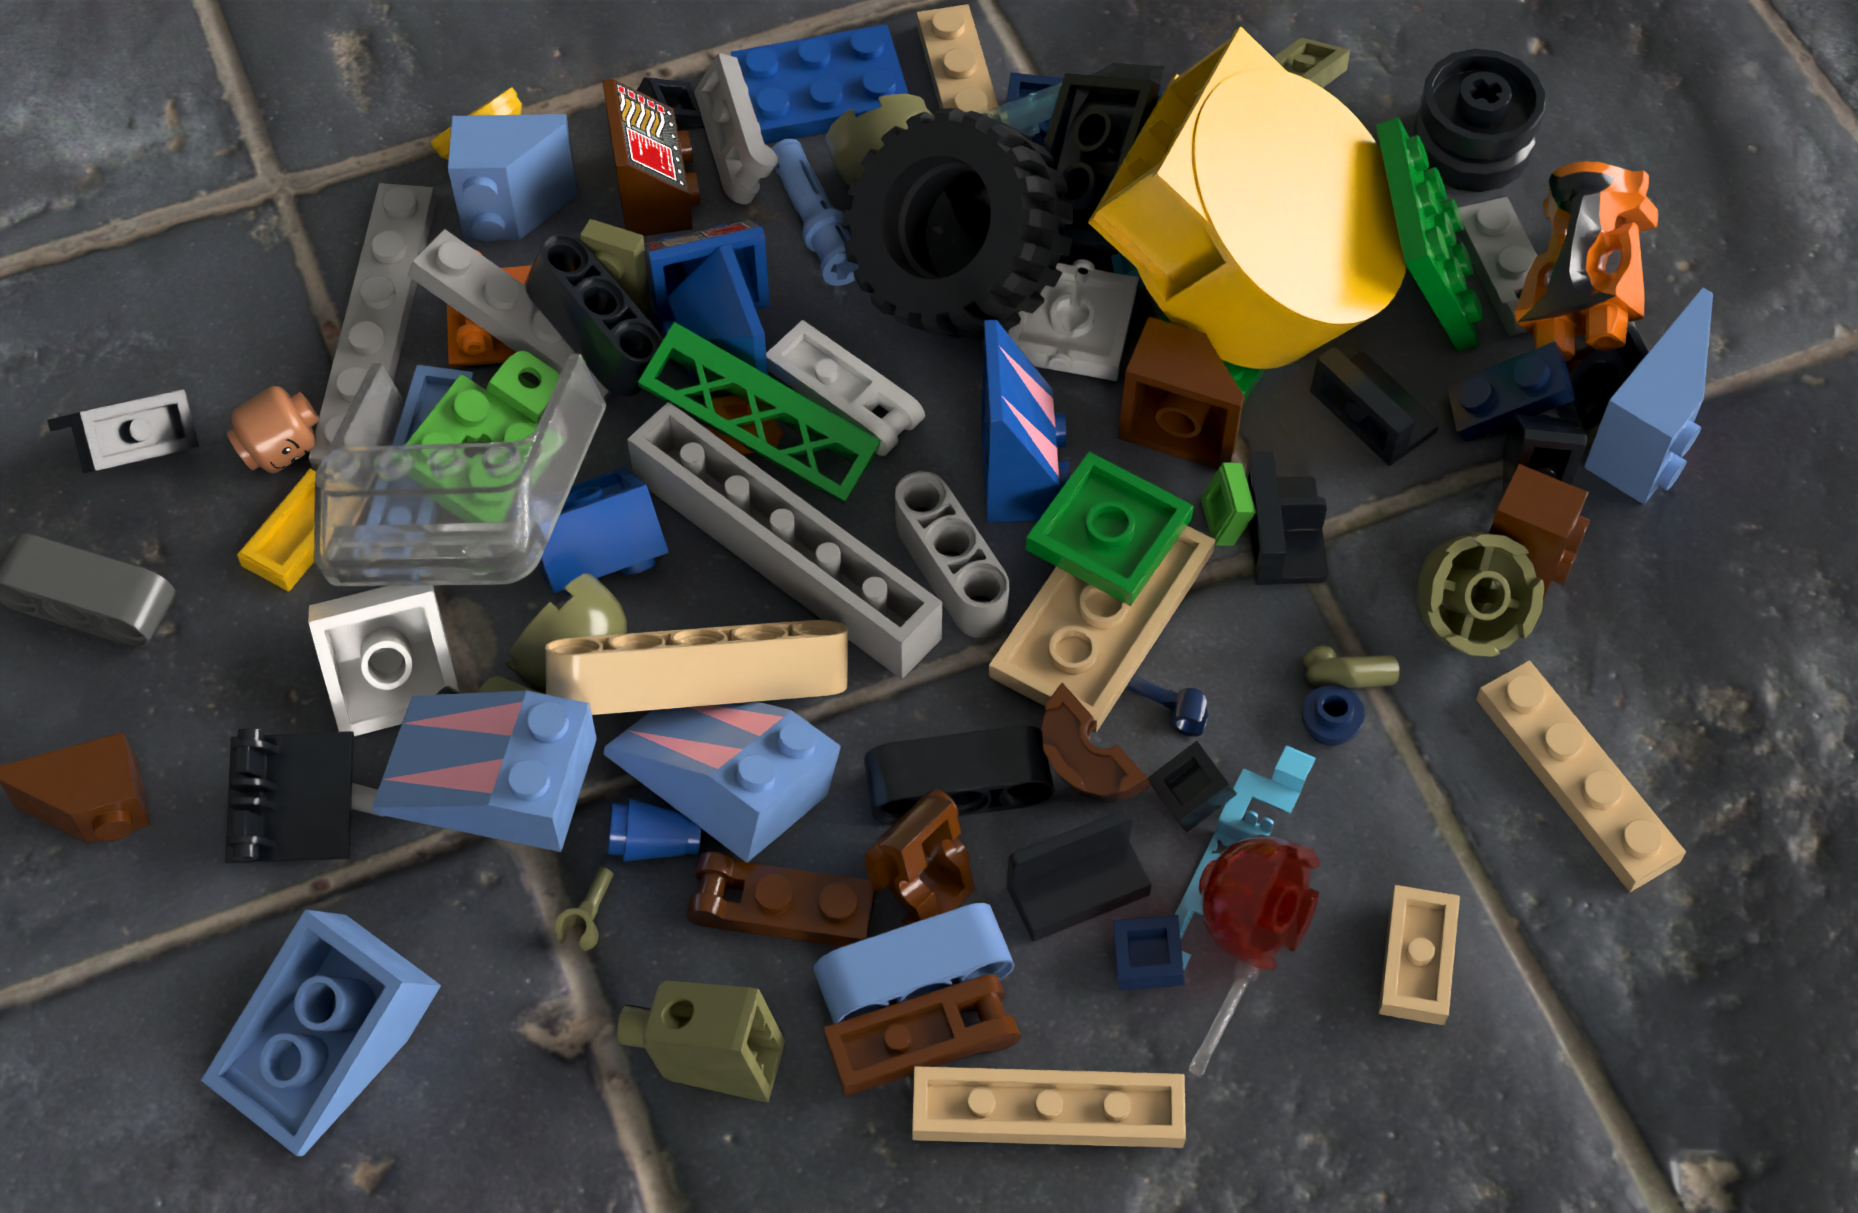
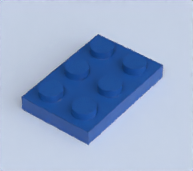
[731,24,909,144]

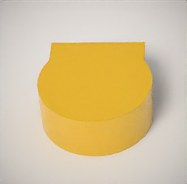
[1088,26,1407,369]

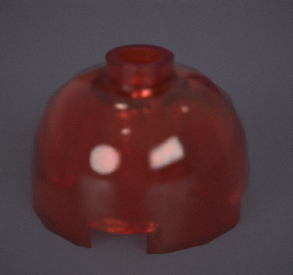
[1199,835,1320,970]

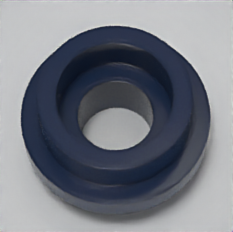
[1301,685,1365,746]

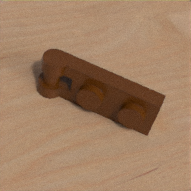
[686,852,876,947]
[823,974,1022,1097]

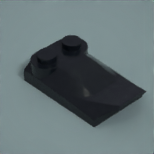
[1043,63,1164,256]

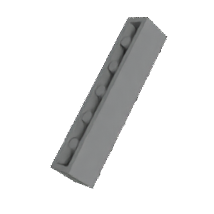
[627,402,942,680]

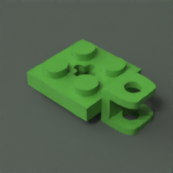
[392,351,560,534]

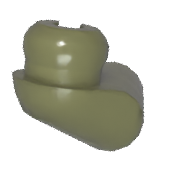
[1303,645,1399,688]

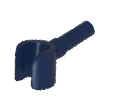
[1128,675,1209,737]

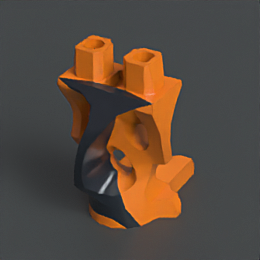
[1514,161,1658,361]

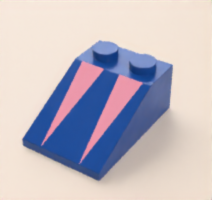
[981,320,1070,523]

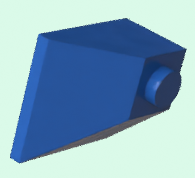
[662,243,768,391]

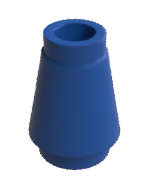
[607,798,701,862]

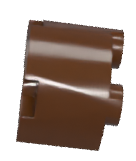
[1041,682,1151,803]
[865,788,975,925]

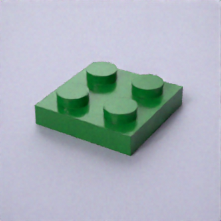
[1026,451,1194,606]

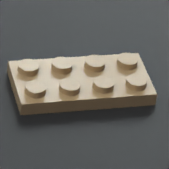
[989,526,1216,733]

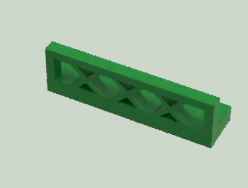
[638,322,881,505]

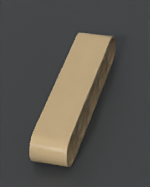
[545,620,848,715]

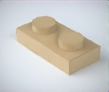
[1378,885,1460,1026]

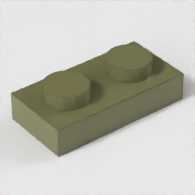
[1273,37,1350,88]
[580,219,651,318]

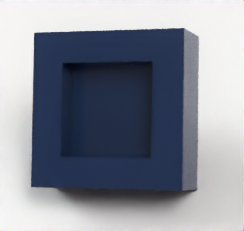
[1113,915,1185,991]

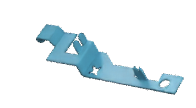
[1175,745,1316,970]

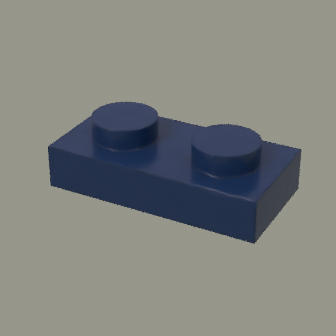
[1447,341,1575,442]

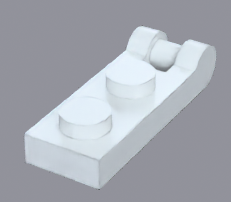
[766,320,925,456]

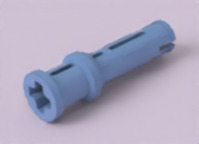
[771,139,859,286]

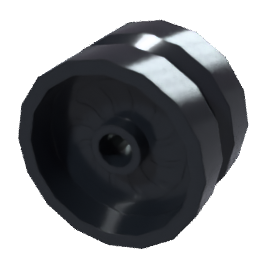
[1413,49,1545,192]

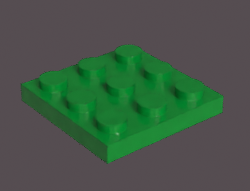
[1376,117,1484,352]

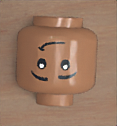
[226,386,320,473]

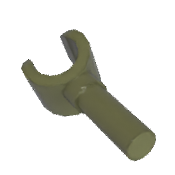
[554,868,614,951]

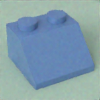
[448,114,578,242]

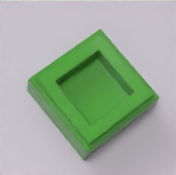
[1200,462,1256,546]

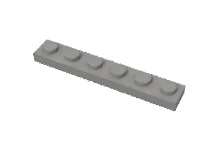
[309,183,437,476]

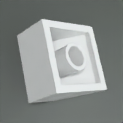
[308,575,460,736]

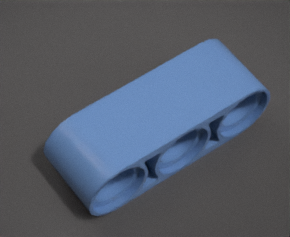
[813,903,1015,1024]

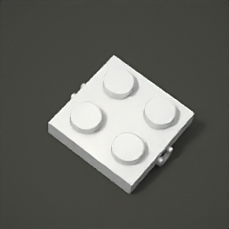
[1008,259,1139,381]

